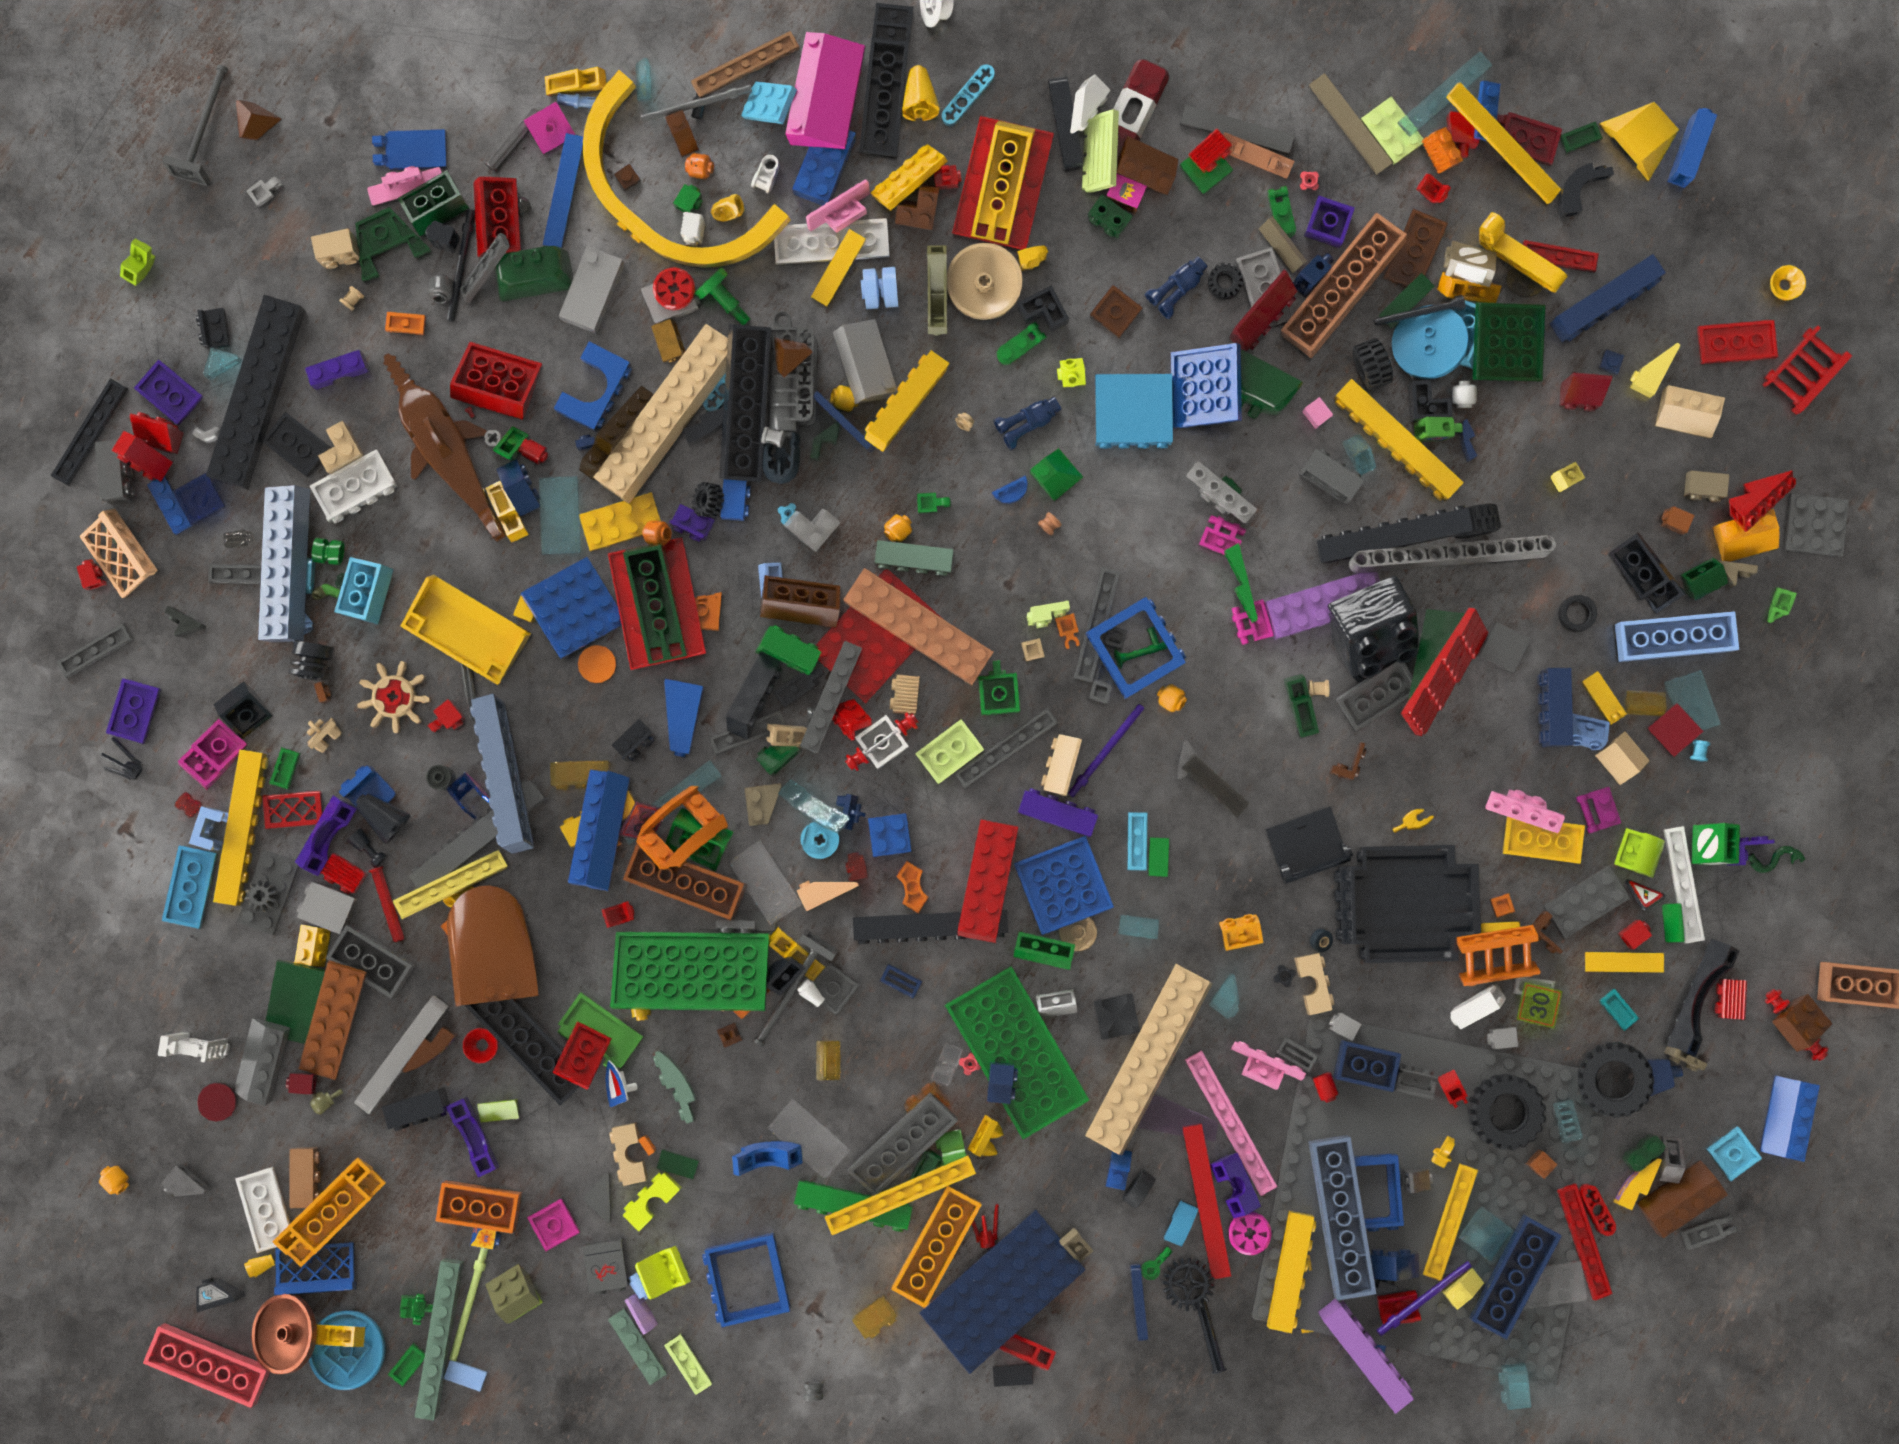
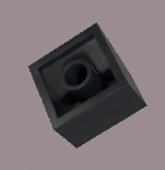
[213,681,273,739]

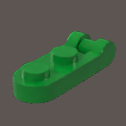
[1267,186,1296,239]
[997,322,1047,365]

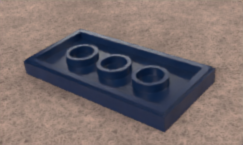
[813,391,875,453]

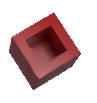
[1618,920,1652,949]

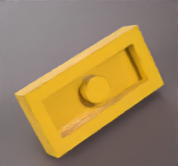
[968,1115,1003,1157]

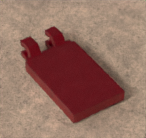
[1483,112,1562,166]

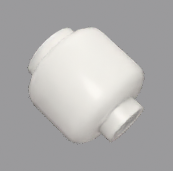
[1452,381,1477,408]

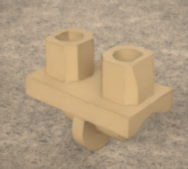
[307,717,342,753]

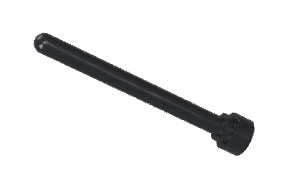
[1374,295,1466,326]

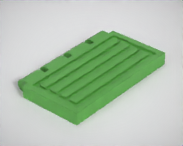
[557,992,644,1068]

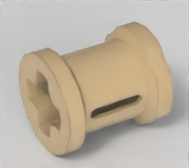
[339,286,364,311]
[1308,680,1330,697]

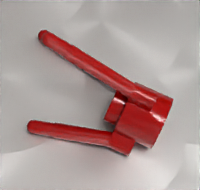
[971,1204,999,1248]

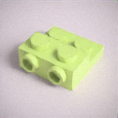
[1027,601,1070,628]

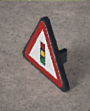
[1625,879,1666,911]

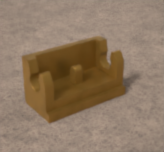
[651,319,686,363]

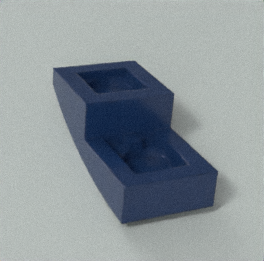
[1460,419,1477,462]

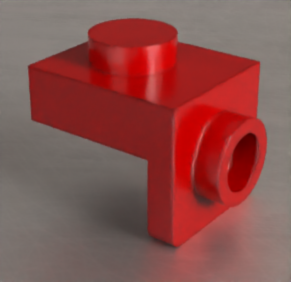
[1416,174,1451,203]
[602,901,634,928]

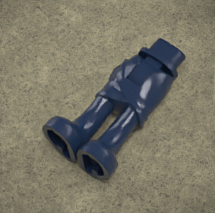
[1144,256,1208,319]
[993,397,1062,450]

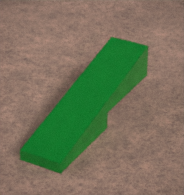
[1223,543,1258,623]

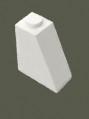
[1450,982,1507,1030]

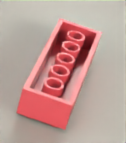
[143,1323,270,1408]

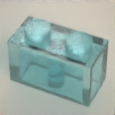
[1498,1363,1531,1410]

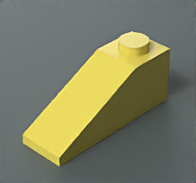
[1630,343,1680,398]

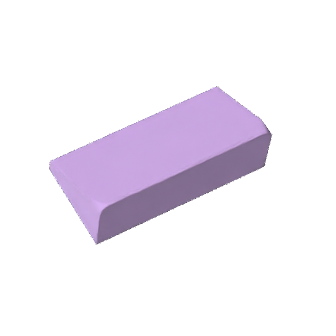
[625,1293,658,1334]

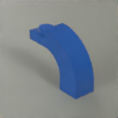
[732,1141,803,1176]

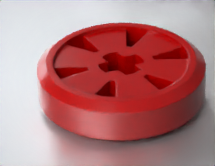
[653,267,696,310]

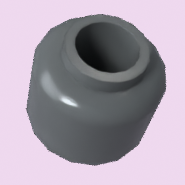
[428,274,454,304]

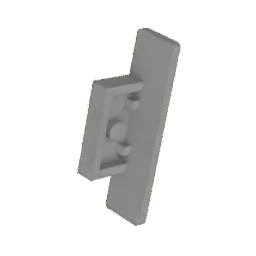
[1186,462,1257,524]

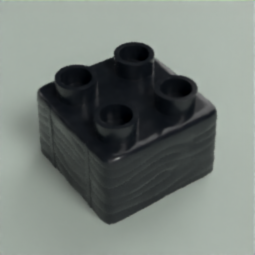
[1327,576,1419,678]

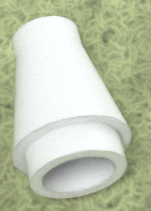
[797,978,825,1007]

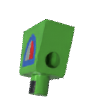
[1414,417,1463,442]

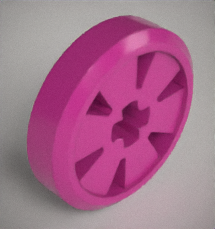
[1229,1211,1272,1255]

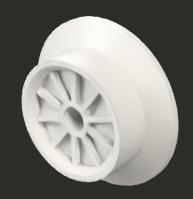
[920,0,954,27]

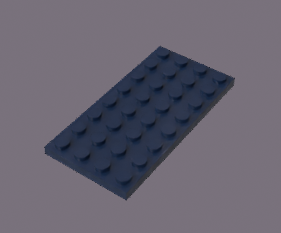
[919,1210,1086,1374]

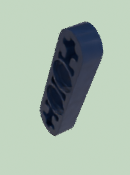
[1130,1264,1148,1341]

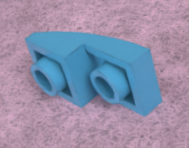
[1164,1201,1198,1247]

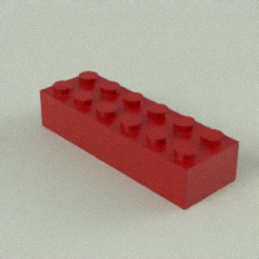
[958,820,1018,943]

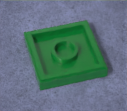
[1180,157,1233,194]

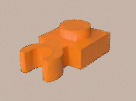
[1055,613,1079,649]

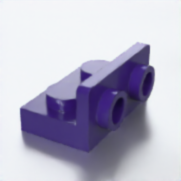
[669,504,715,542]

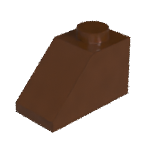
[665,110,699,157]

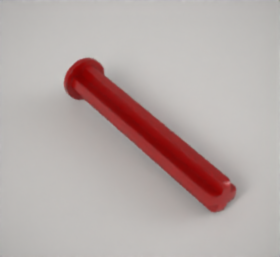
[368,866,404,942]

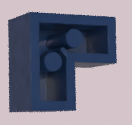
[496,459,541,517]
[987,1062,1018,1104]
[1370,1249,1419,1281]

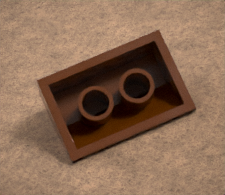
[1116,136,1179,195]

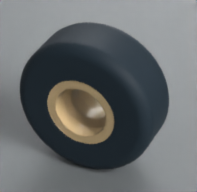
[1310,929,1333,953]

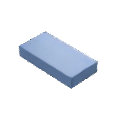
[444,1360,488,1391]

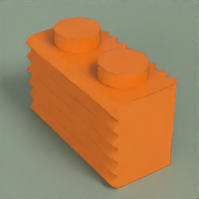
[1422,127,1463,174]

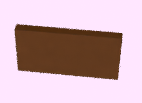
[1383,208,1448,288]

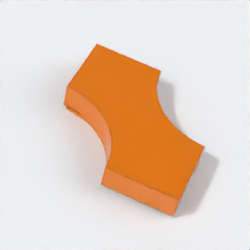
[896,861,929,914]

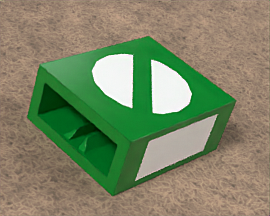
[1692,823,1740,865]

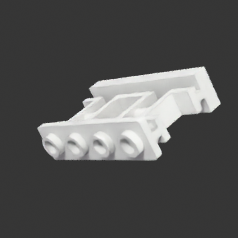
[158,1032,230,1062]

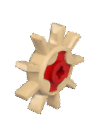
[357,661,432,734]

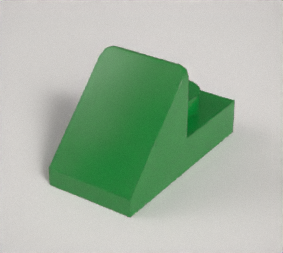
[493,426,529,461]

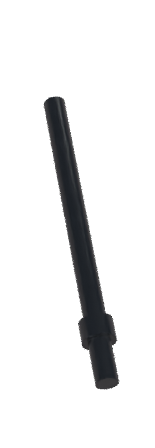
[446,209,475,322]

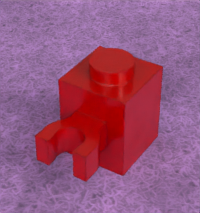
[934,165,962,190]
[428,699,465,732]
[1437,1070,1468,1108]

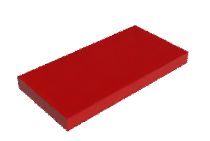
[1697,320,1778,365]

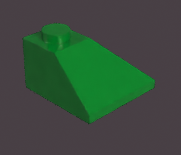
[1030,448,1083,502]

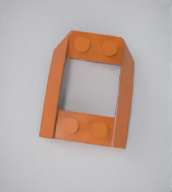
[636,785,728,869]

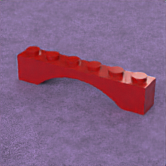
[999,1334,1056,1371]

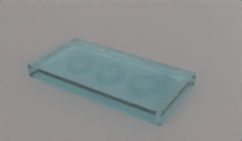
[539,476,581,555]

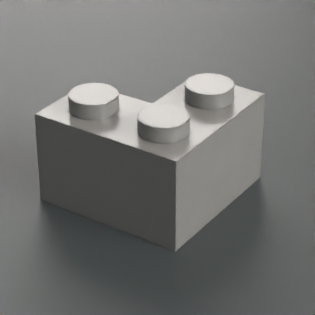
[783,509,841,552]

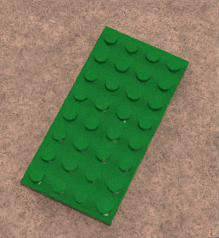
[610,932,770,1011]
[945,966,1089,1139]

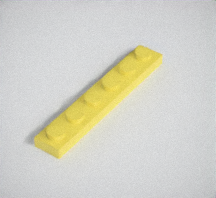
[393,850,507,919]

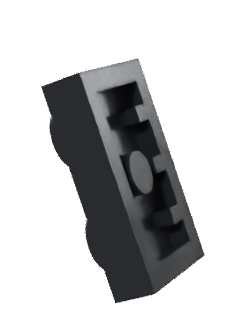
[196,308,230,350]

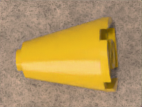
[902,65,940,121]

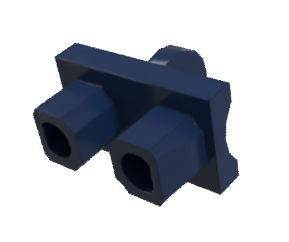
[832,794,866,830]

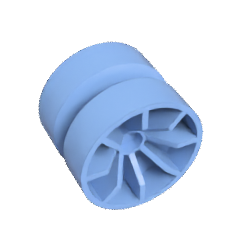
[861,267,898,310]

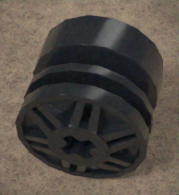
[288,641,334,681]

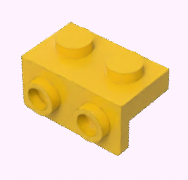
[294,925,331,967]

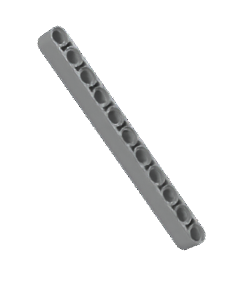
[1349,535,1556,573]

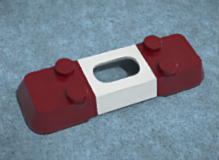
[1113,59,1169,159]

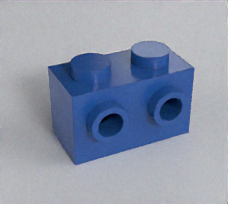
[720,479,751,521]

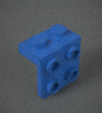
[339,765,396,807]

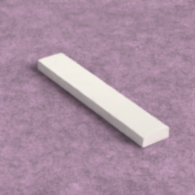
[1663,826,1705,943]

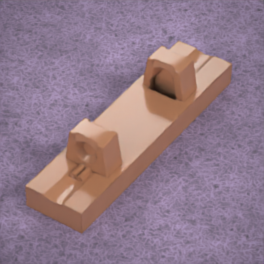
[1223,132,1294,179]

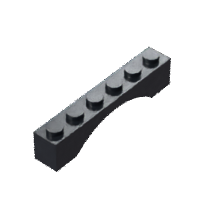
[1667,939,1740,1057]

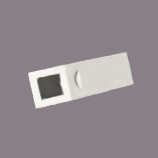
[1070,74,1111,134]

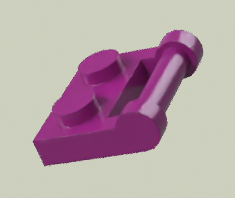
[1576,787,1621,834]

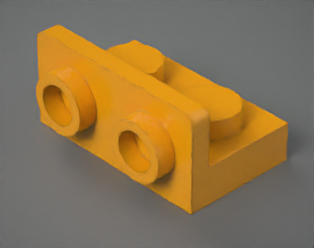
[1219,914,1263,951]

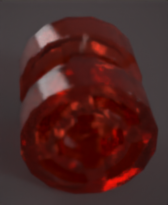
[174,792,202,818]

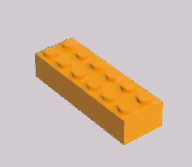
[891,1185,982,1307]

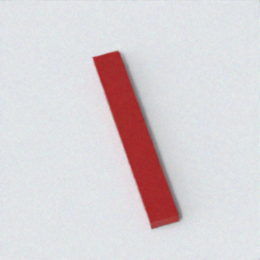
[1182,1123,1231,1279]

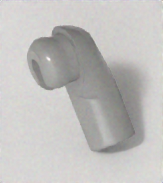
[192,427,221,443]

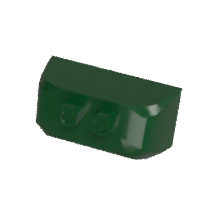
[494,246,573,302]
[1241,349,1303,419]

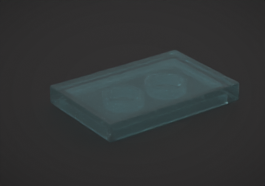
[1664,670,1720,730]

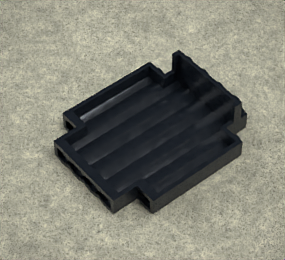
[1334,845,1481,963]

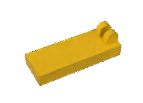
[1581,671,1627,725]

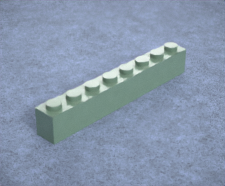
[415,1258,464,1421]

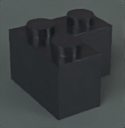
[1017,285,1069,332]
[1408,380,1453,423]

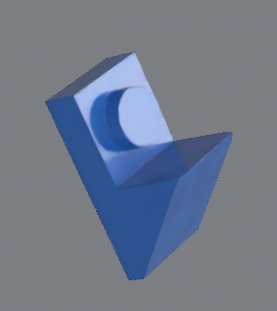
[1106,1150,1132,1190]

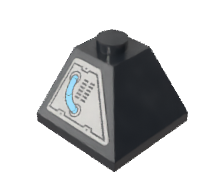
[196,1277,245,1312]

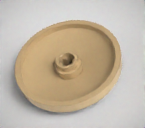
[947,243,1022,320]

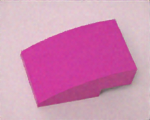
[178,719,247,790]

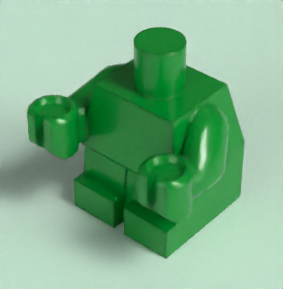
[399,1293,433,1325]

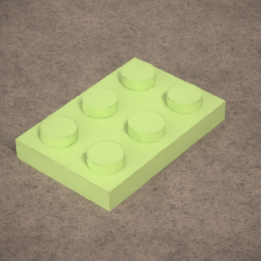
[1360,96,1424,165]
[915,719,984,784]

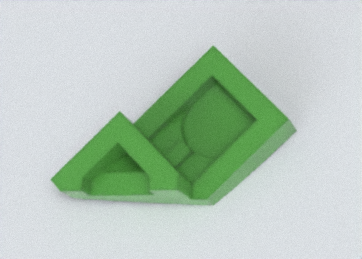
[1767,587,1797,623]

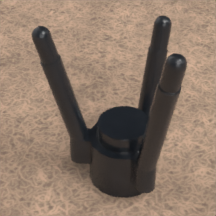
[101,737,143,780]

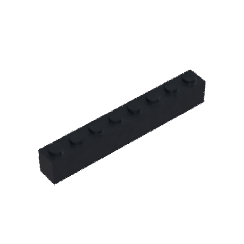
[1317,505,1475,564]
[853,910,1008,944]

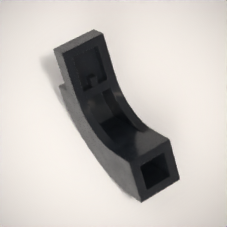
[1558,163,1614,218]

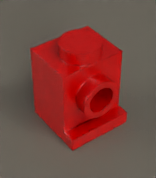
[76,559,107,590]

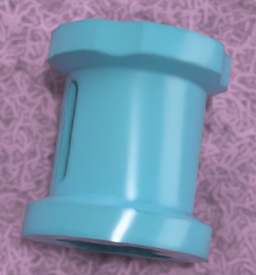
[1690,740,1710,762]

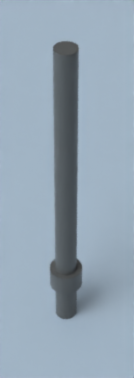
[641,85,752,122]

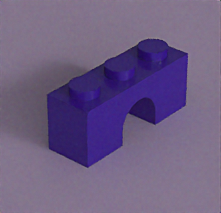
[305,350,370,390]
[1210,1153,1261,1218]

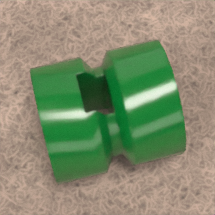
[312,538,345,566]

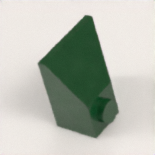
[756,746,801,777]

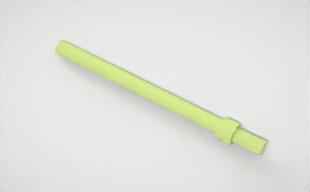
[449,1248,489,1361]

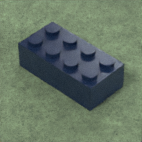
[1537,668,1573,747]

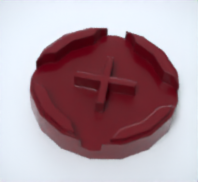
[197,1082,237,1122]

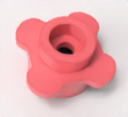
[1300,171,1319,190]
[959,1053,981,1076]

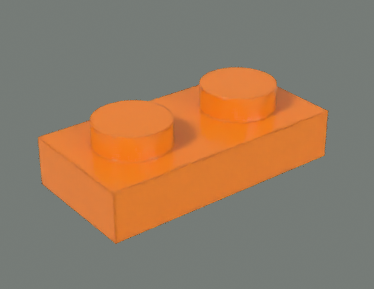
[385,312,426,335]

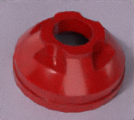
[463,1028,498,1063]

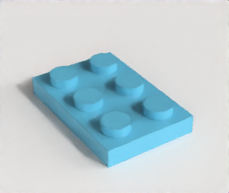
[741,81,797,124]

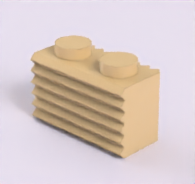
[890,675,920,716]

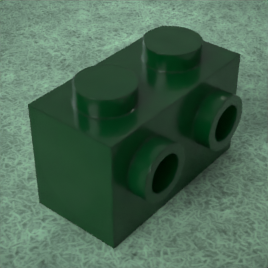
[1088,194,1133,238]
[1680,557,1729,601]

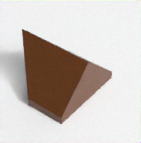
[236,100,282,140]
[774,338,813,378]

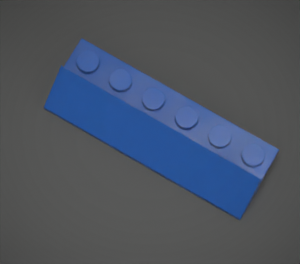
[568,769,630,891]

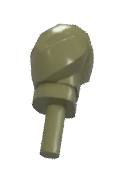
[310,1089,343,1115]

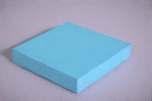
[1706,1126,1762,1181]

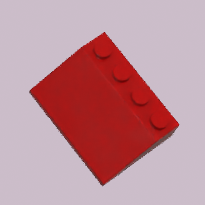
[450,342,542,420]

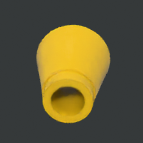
[244,1254,275,1278]

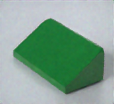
[1662,903,1685,943]

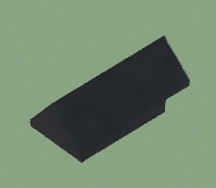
[1609,532,1686,614]

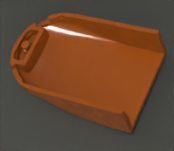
[447,886,539,1006]

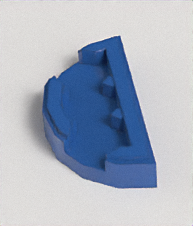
[992,475,1028,504]

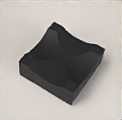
[1094,993,1140,1040]

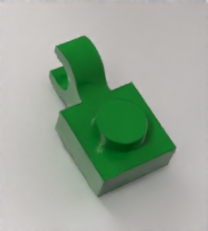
[917,493,951,514]

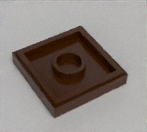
[1089,285,1143,338]

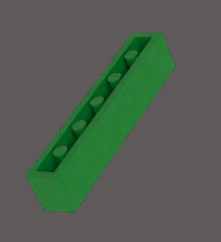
[794,1179,913,1232]

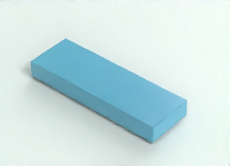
[1127,812,1148,870]

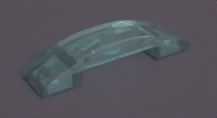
[778,779,850,833]

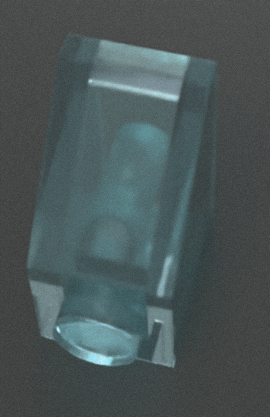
[1208,973,1240,1019]

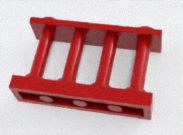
[1762,326,1852,415]

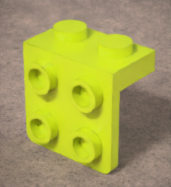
[635,1245,691,1299]

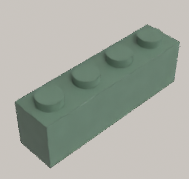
[875,540,953,577]

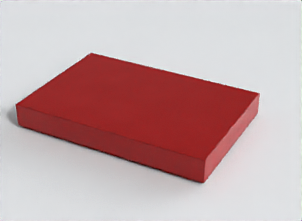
[552,1021,612,1090]

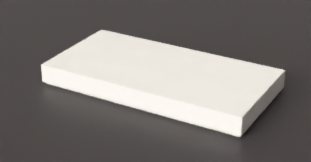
[236,1167,290,1253]

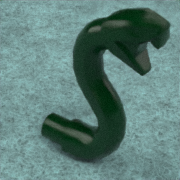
[1748,846,1805,873]

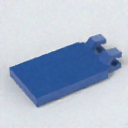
[372,129,447,170]

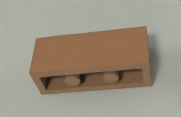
[290,1147,320,1208]

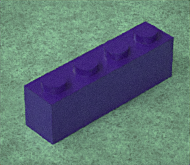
[1017,788,1098,837]

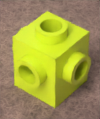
[1057,358,1086,387]

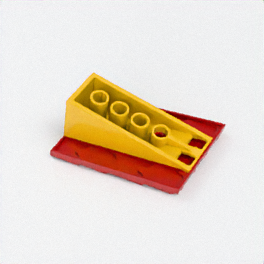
[952,116,1054,250]

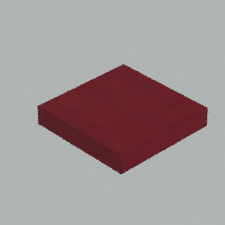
[1648,703,1704,757]

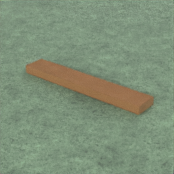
[691,31,800,98]

